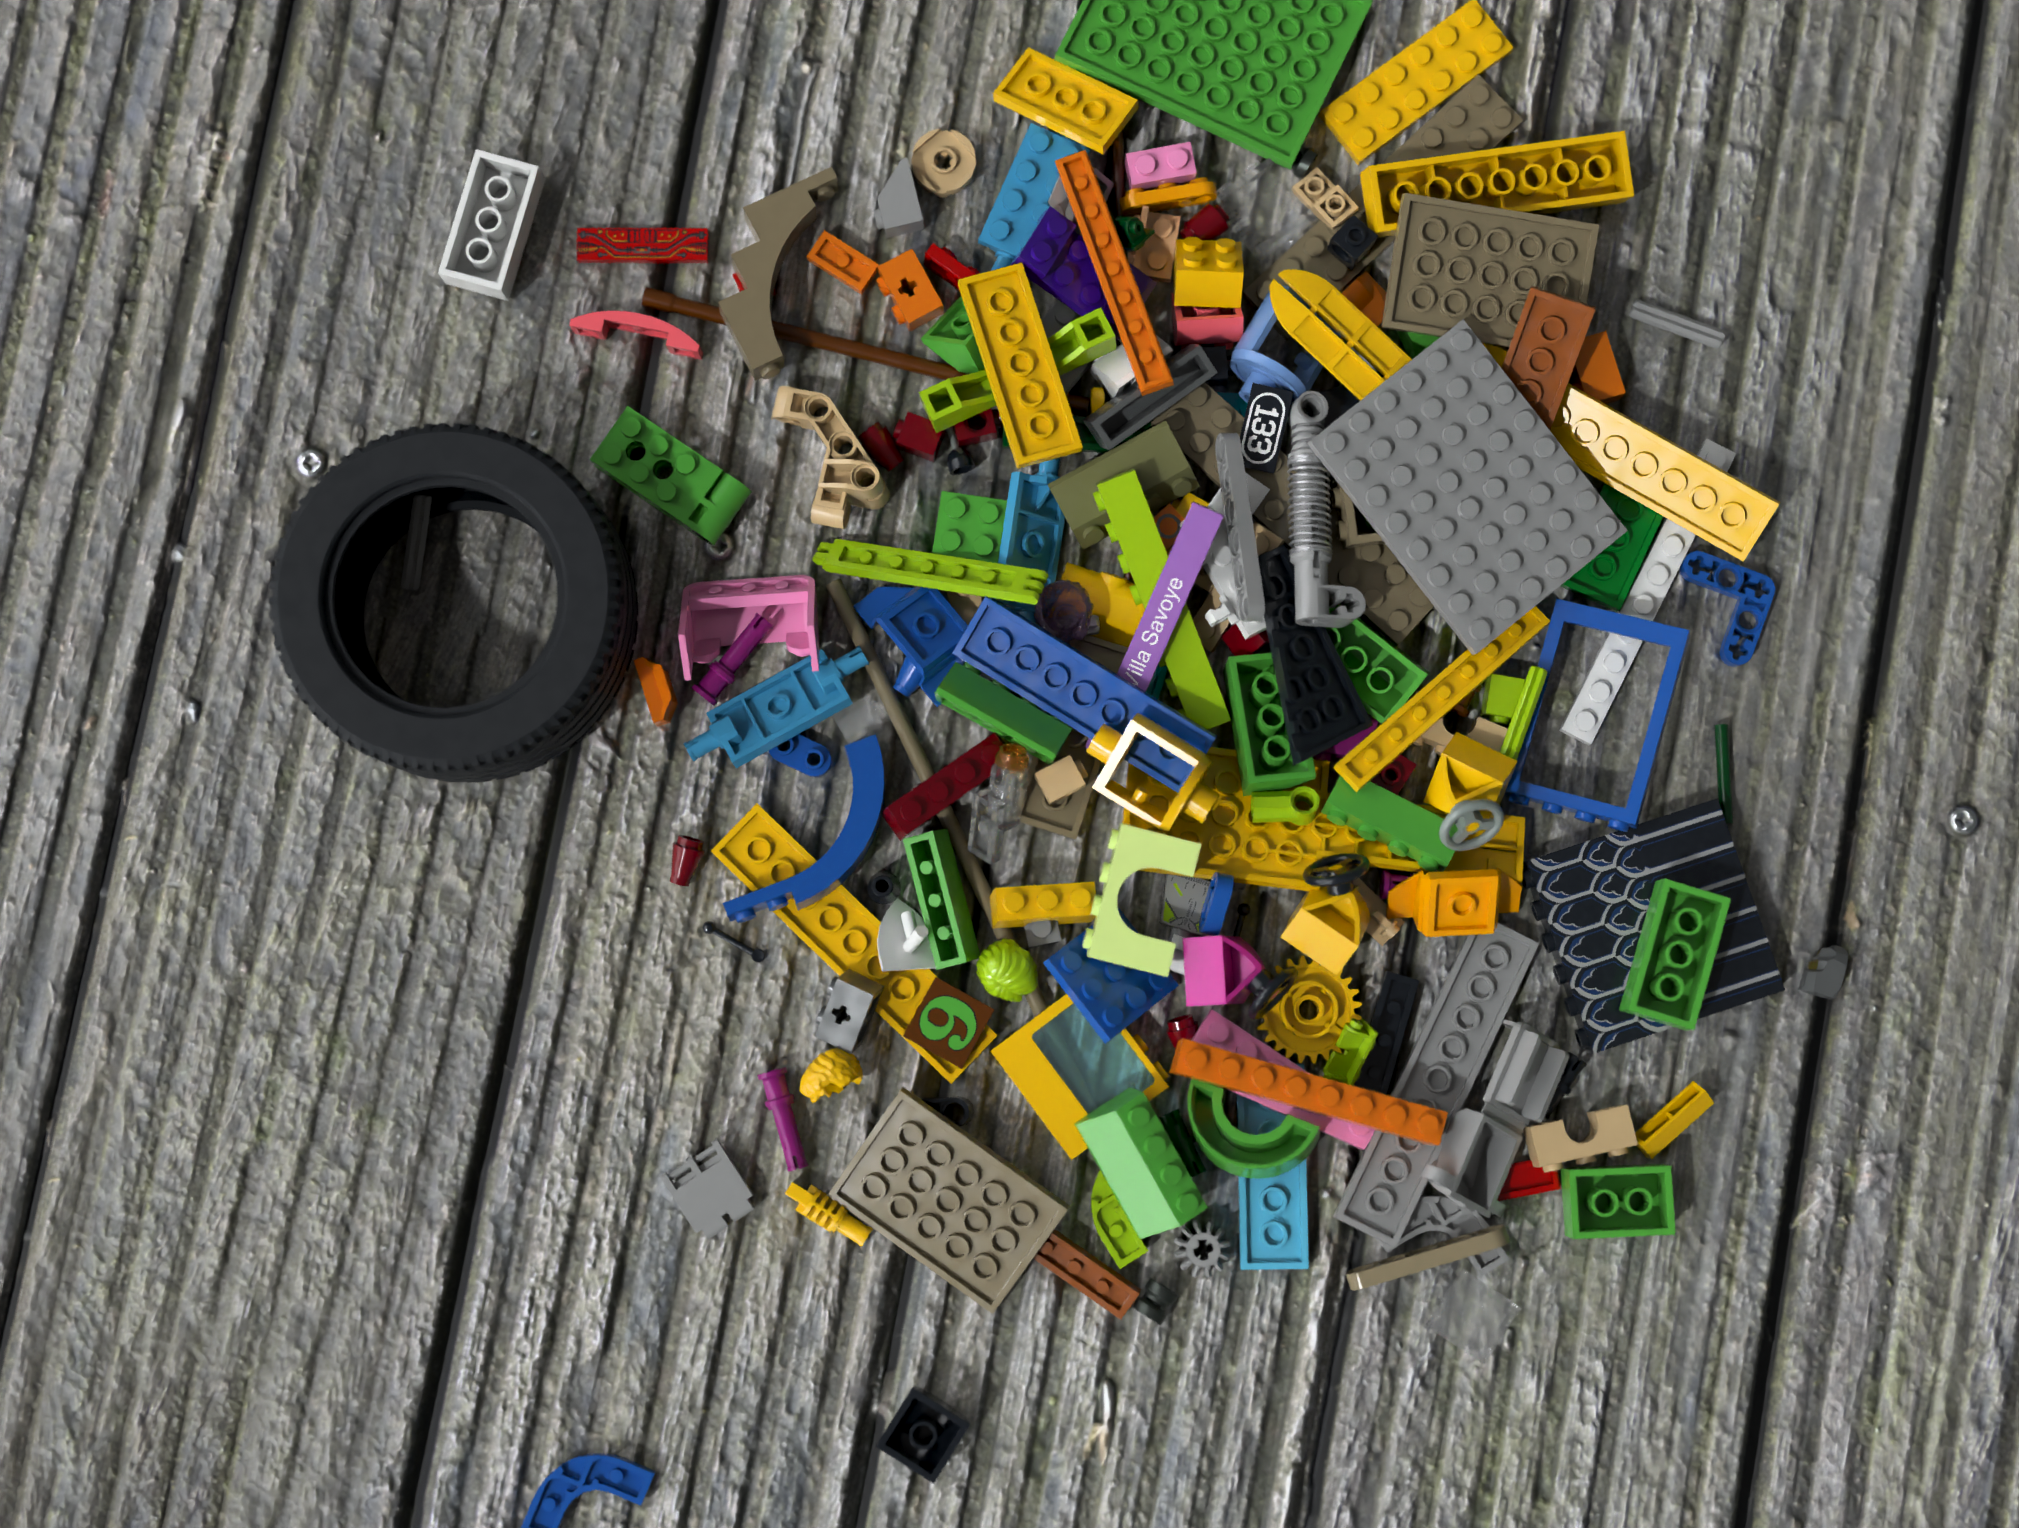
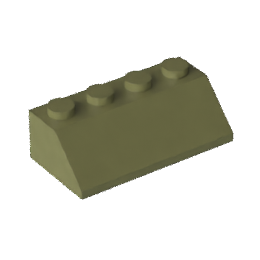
[1047,420,1200,550]

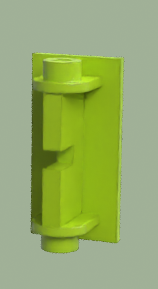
[1322,1018,1378,1086]

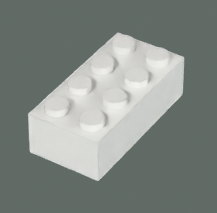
[438,149,546,301]

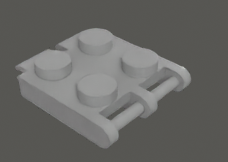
[660,1139,755,1239]

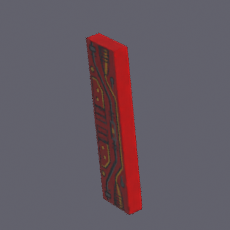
[577,228,709,263]

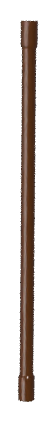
[642,287,1090,417]

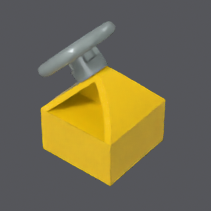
[1423,732,1518,851]

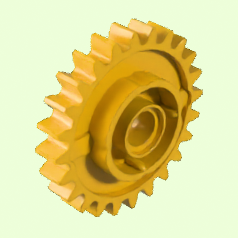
[1256,956,1362,1064]

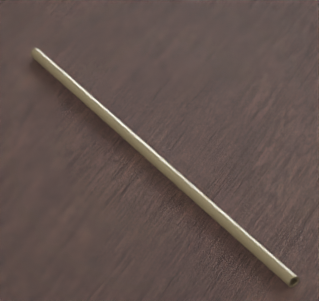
[826,579,1097,1114]

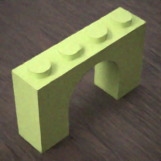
[1082,823,1201,977]

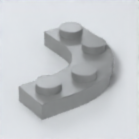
[1379,1195,1510,1277]

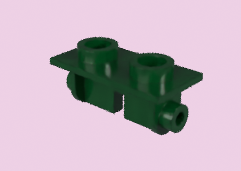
[1111,215,1155,252]

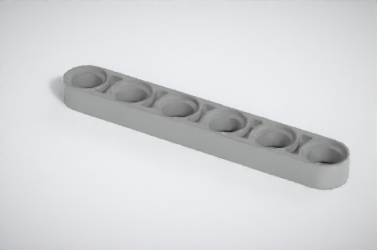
[1215,433,1265,622]

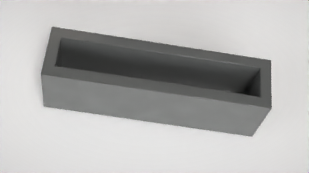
[1083,344,1218,450]

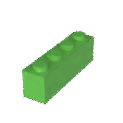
[1321,775,1458,872]
[903,829,980,970]

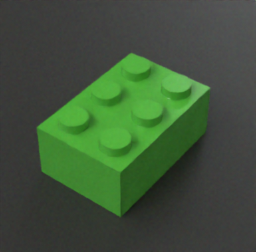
[1561,1164,1676,1239]

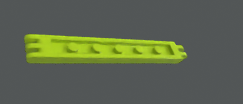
[812,539,1049,605]

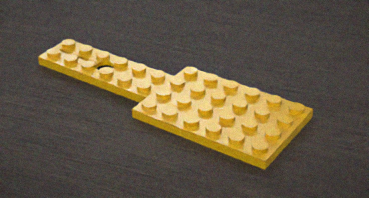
[1122,747,1526,891]

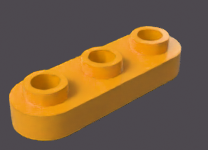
[1119,177,1218,216]

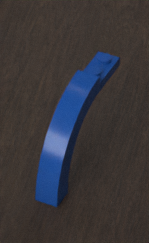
[723,734,885,923]

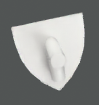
[877,898,936,971]

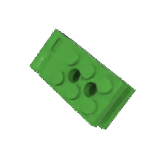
[589,406,752,546]

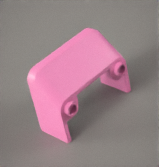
[678,575,820,681]

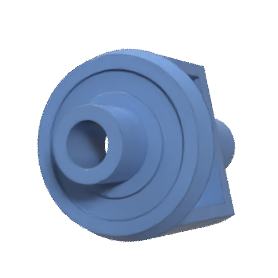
[1230,285,1341,404]

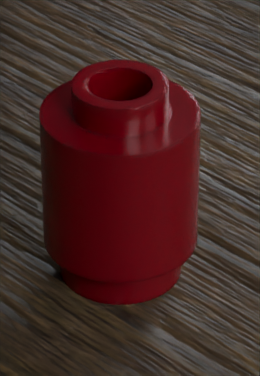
[1180,203,1230,241]

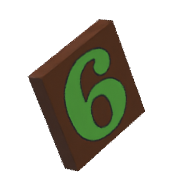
[903,977,995,1069]

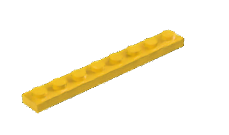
[1334,606,1550,792]

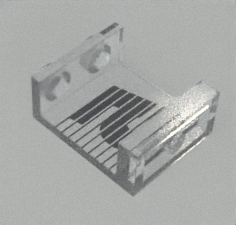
[1215,157,1317,266]

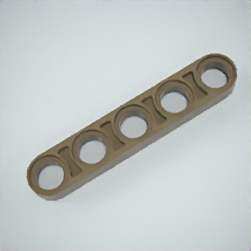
[1345,1224,1510,1291]

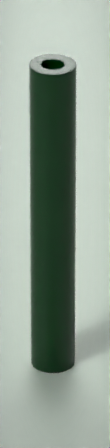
[1714,724,1734,824]

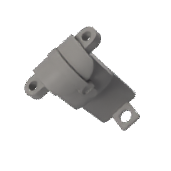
[1421,1019,1569,1218]

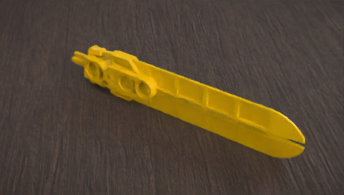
[1269,269,1412,400]

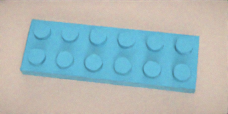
[1236,1064,1309,1270]

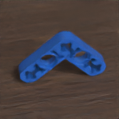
[1679,551,1775,667]

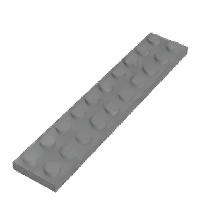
[1333,923,1539,1248]

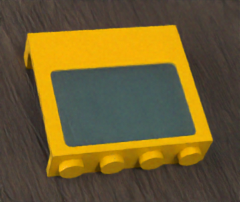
[991,994,1169,1160]

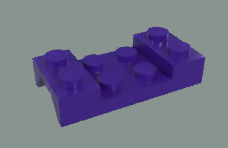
[1010,206,1157,341]

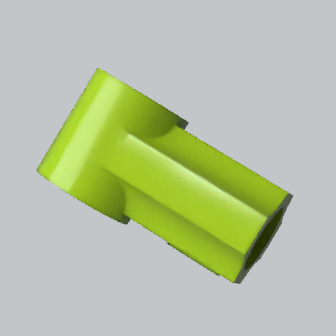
[1251,786,1320,826]

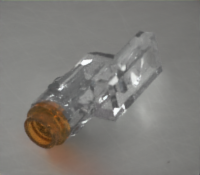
[967,743,1030,865]

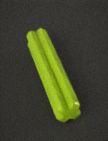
[1500,666,1548,760]

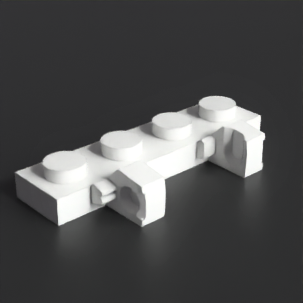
[1179,507,1266,640]

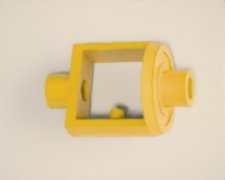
[1087,713,1220,832]

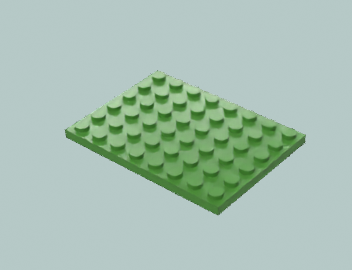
[1055,0,1373,170]

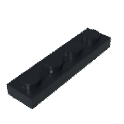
[1353,971,1419,1095]

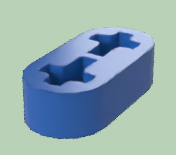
[1199,872,1234,936]

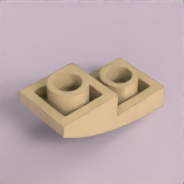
[1292,167,1359,230]

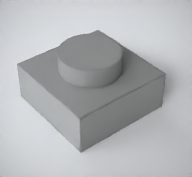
[1024,920,1061,948]

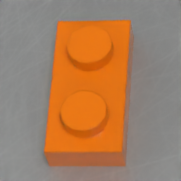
[806,230,879,295]

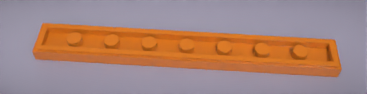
[1055,149,1174,396]

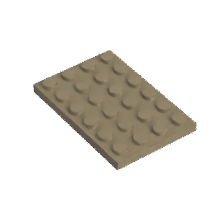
[1381,193,1599,348]
[827,1087,1070,1314]

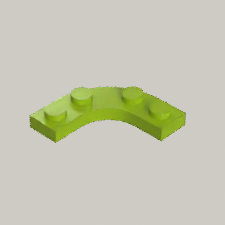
[1091,1170,1148,1269]

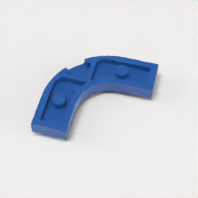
[521,1453,656,1528]

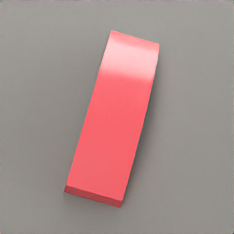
[569,311,703,360]

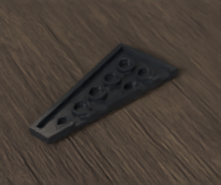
[1258,544,1373,766]

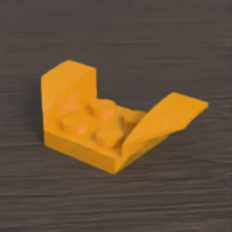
[1386,867,1522,937]

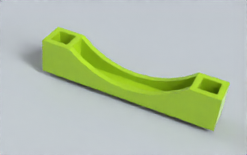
[919,308,1116,433]

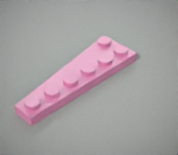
[1191,1009,1375,1150]

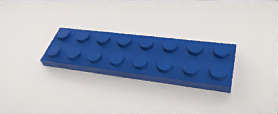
[952,596,1217,793]

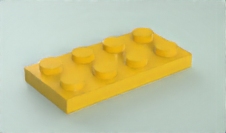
[993,47,1139,155]

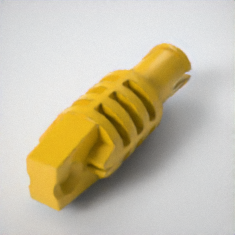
[785,1182,873,1247]

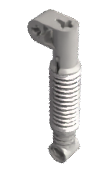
[1287,390,1366,628]

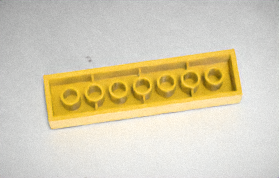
[1360,131,1634,238]

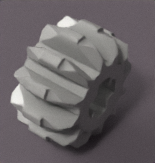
[1174,1220,1231,1278]

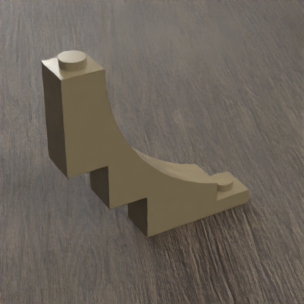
[718,167,838,381]

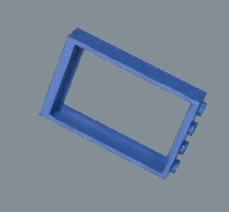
[1505,599,1690,832]

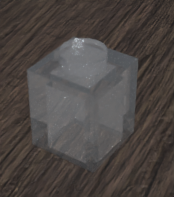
[832,696,887,744]

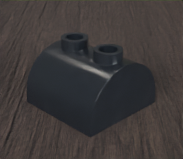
[875,1386,971,1484]

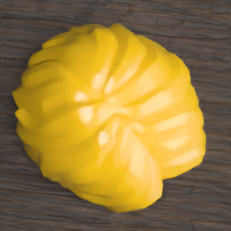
[800,1048,863,1103]

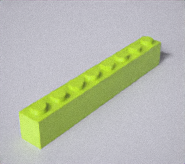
[1092,469,1231,730]

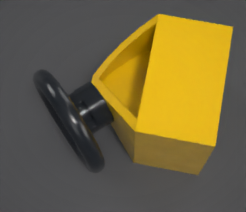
[1280,853,1371,975]

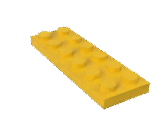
[1319,0,1514,165]
[958,263,1083,469]

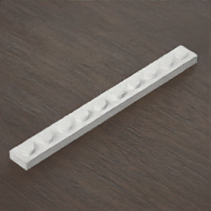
[1559,439,1736,746]

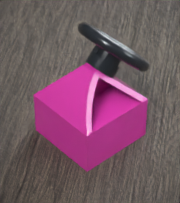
[1182,936,1298,1020]

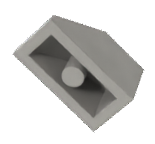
[873,158,924,239]

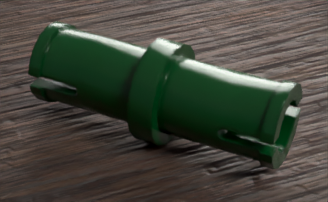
[1159,1108,1207,1178]

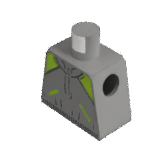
[1159,874,1210,951]

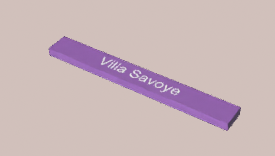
[1084,501,1224,749]

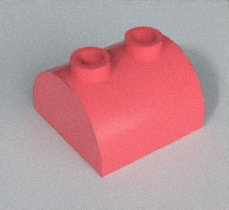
[1171,293,1244,350]

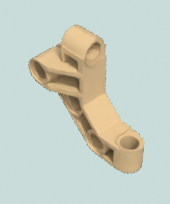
[771,386,890,529]

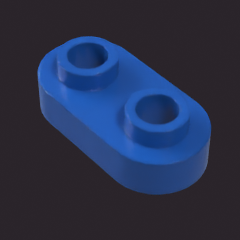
[769,734,832,777]

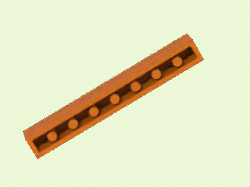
[1170,1038,1448,1146]

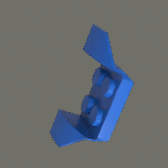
[853,586,968,707]

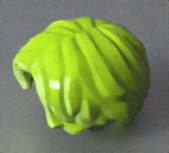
[976,938,1038,1002]

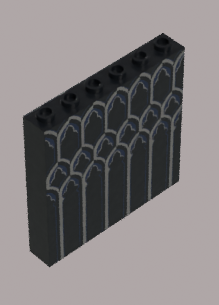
[1522,798,1785,1054]

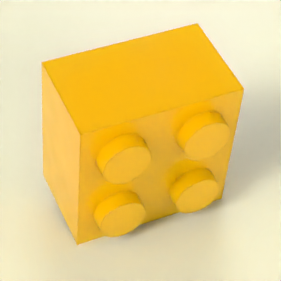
[1173,237,1244,308]

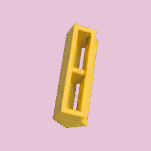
[1635,1081,1714,1159]

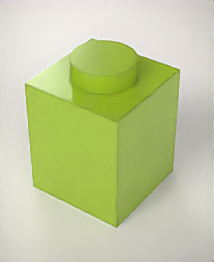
[1480,674,1525,726]

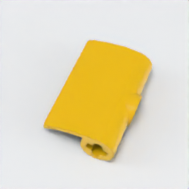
[1049,562,1145,647]

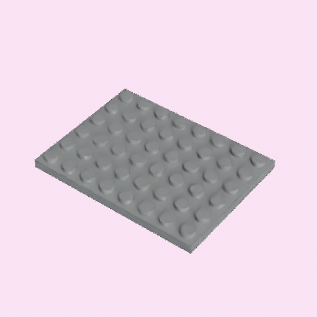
[1307,319,1627,655]

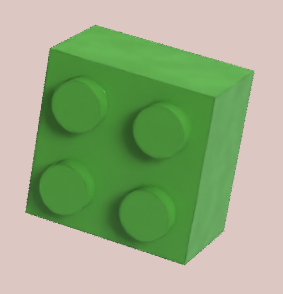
[932,491,1007,563]

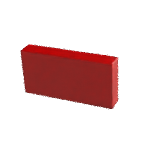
[1497,1159,1561,1201]

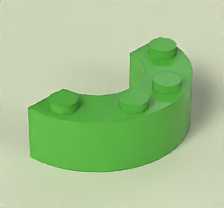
[1187,1079,1320,1179]

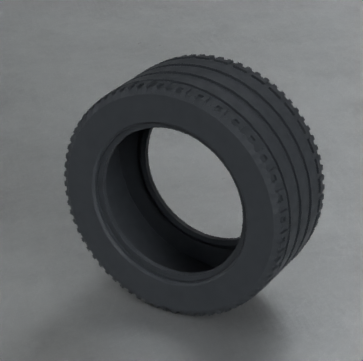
[269,423,639,783]

